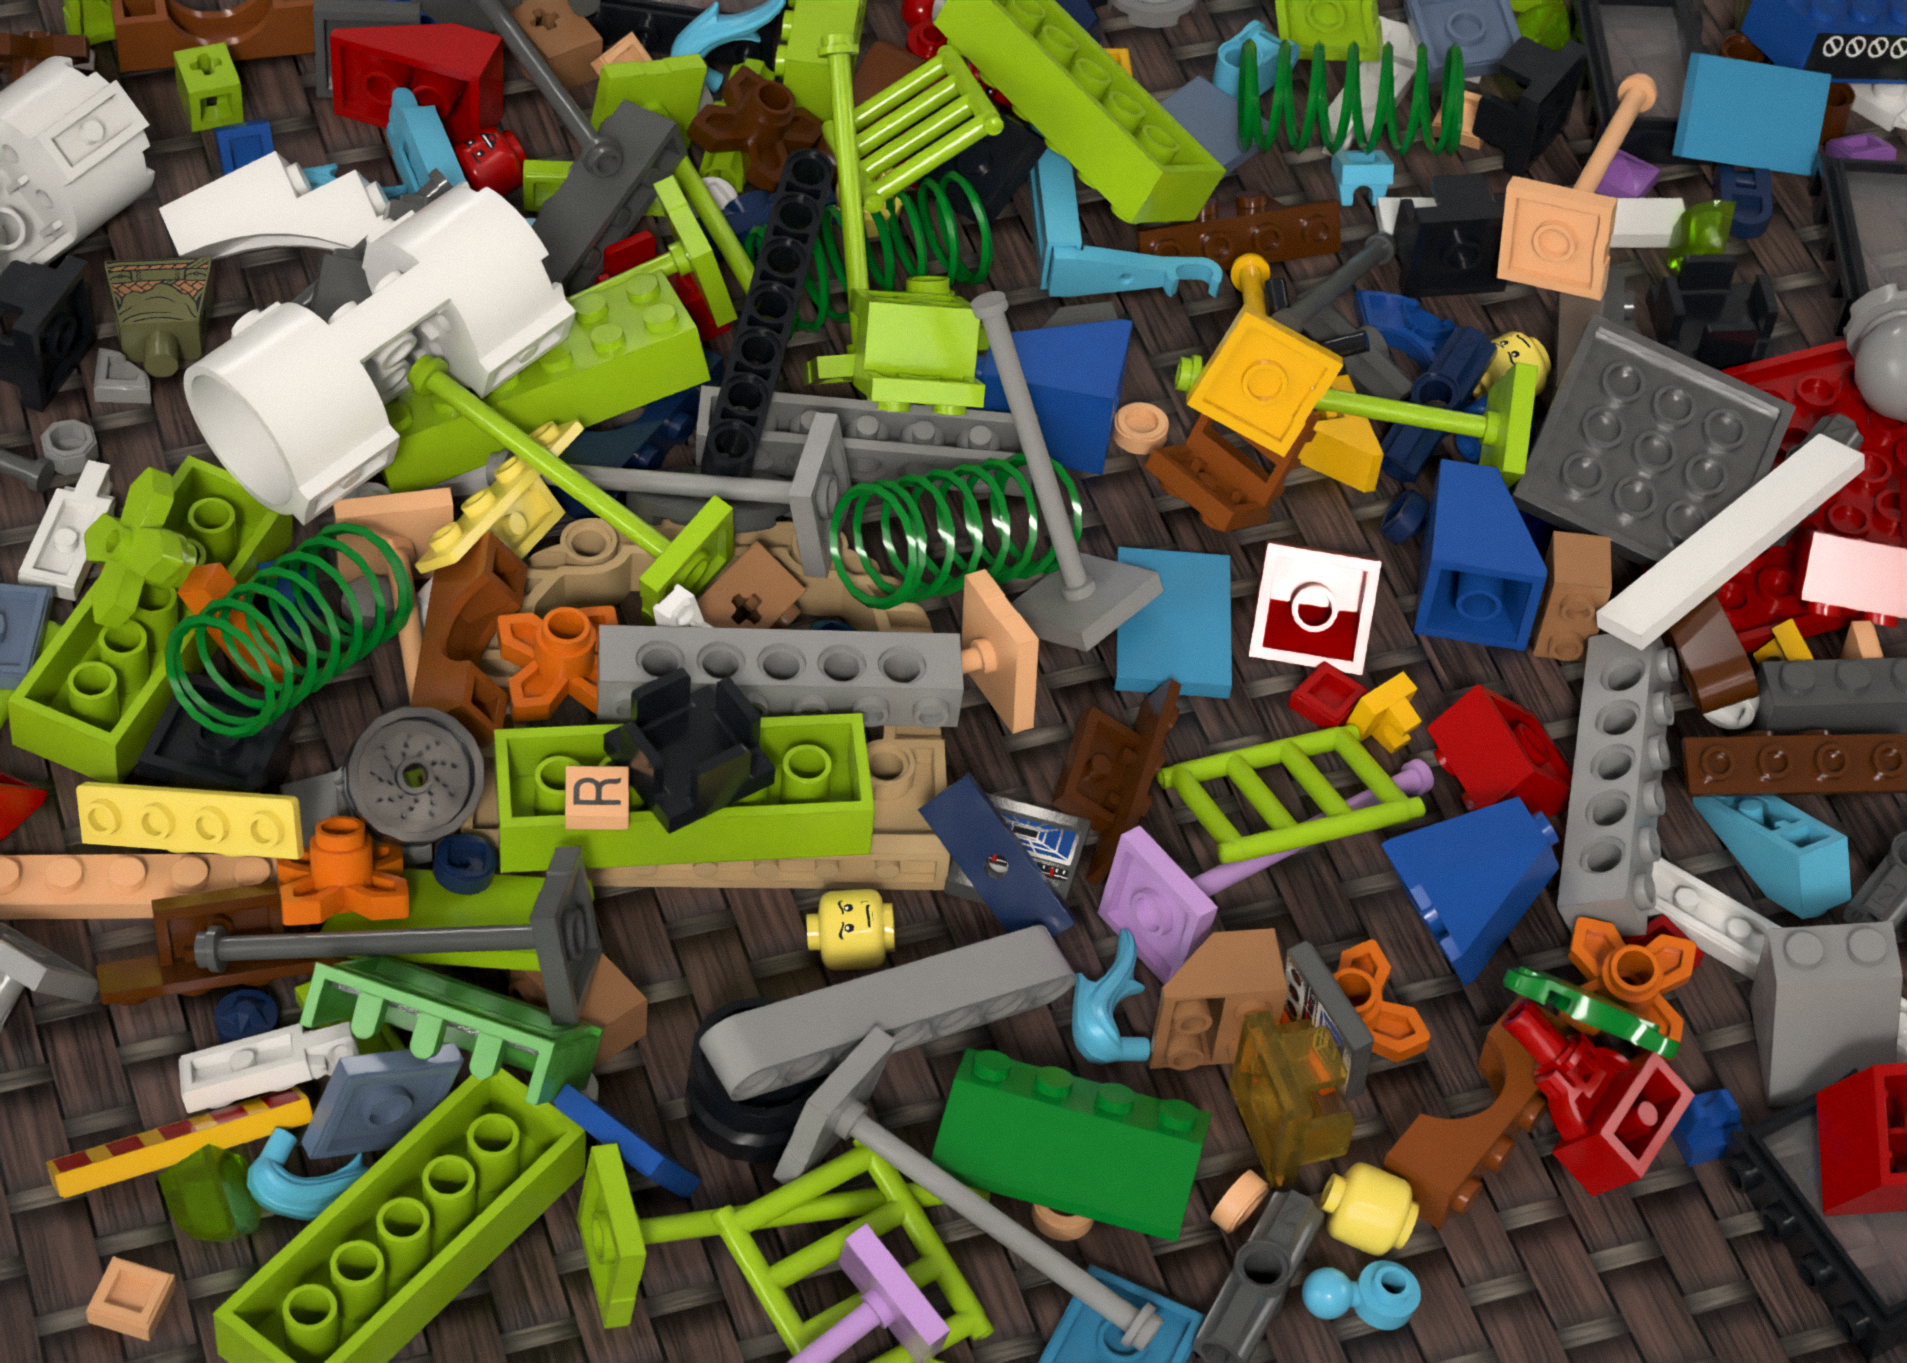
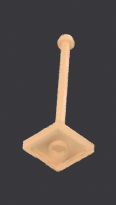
[1497,73,1657,301]
[333,487,461,837]
[961,569,1039,734]

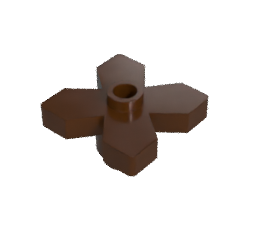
[0,31,98,84]
[686,66,824,194]

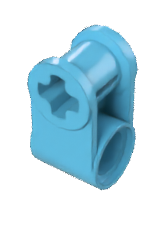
[1211,20,1300,101]

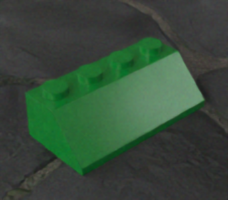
[930,1048,1212,1242]

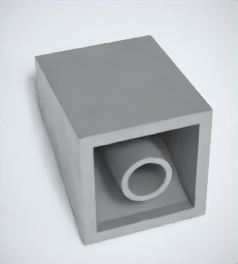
[1749,921,1903,1107]

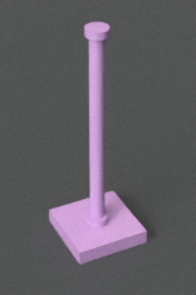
[1097,759,1434,985]
[786,1223,950,1363]

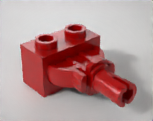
[1501,998,1695,1197]

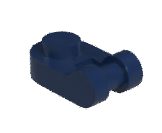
[1712,163,1773,239]

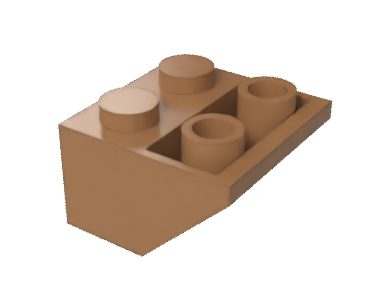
[1148,928,1288,1070]

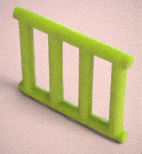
[821,45,1004,213]
[1156,724,1426,865]
[711,1139,994,1363]

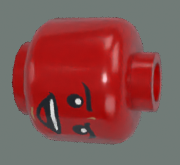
[453,126,528,197]

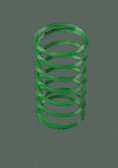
[1238,38,1464,158]
[744,170,993,340]
[829,453,1082,610]
[164,522,413,739]

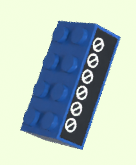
[1740,0,1907,84]

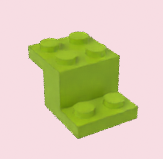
[850,288,985,416]

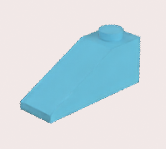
[1692,796,1852,919]

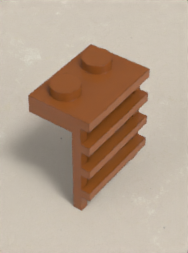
[1144,409,1321,532]

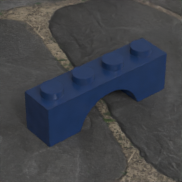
[546,346,723,520]

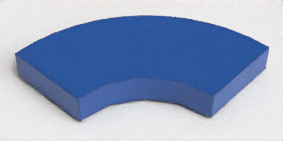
[1353,290,1457,373]

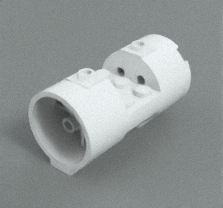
[0,56,155,275]
[183,181,576,526]

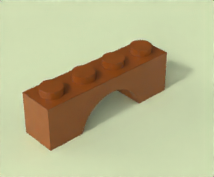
[110,0,315,73]
[410,531,528,750]
[1382,994,1579,1230]

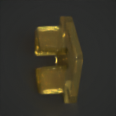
[1229,1010,1355,1188]

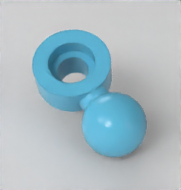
[1301,1260,1421,1330]

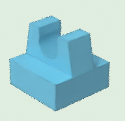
[1331,150,1394,206]

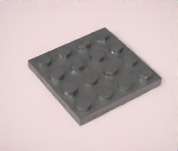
[1511,313,1796,595]

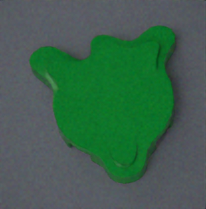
[1503,966,1681,1059]

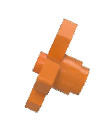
[497,605,618,722]
[277,816,409,925]
[1557,917,1696,1061]
[1280,939,1431,1095]

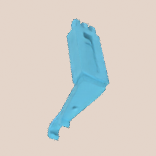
[386,87,537,226]
[1027,123,1223,298]

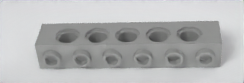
[696,385,1038,497]
[597,625,964,728]
[1557,633,1679,938]

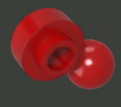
[901,0,948,61]

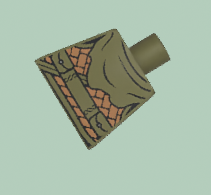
[104,257,215,378]

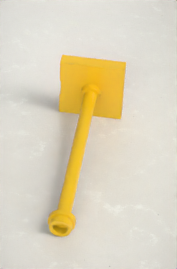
[1186,253,1344,457]

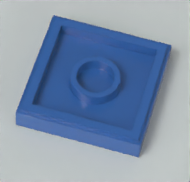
[553,1083,702,1199]

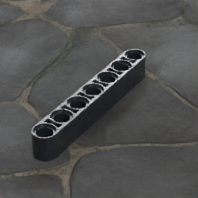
[700,148,834,478]

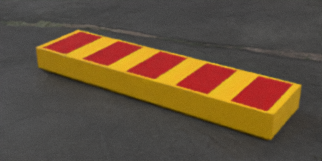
[46,1086,313,1198]

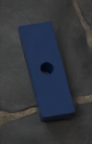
[918,772,1077,939]

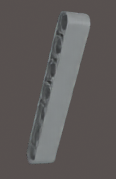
[699,925,1077,1101]

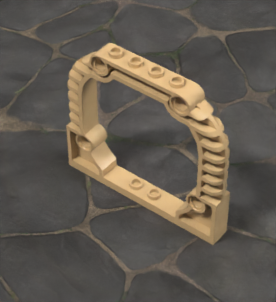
[460,518,950,890]

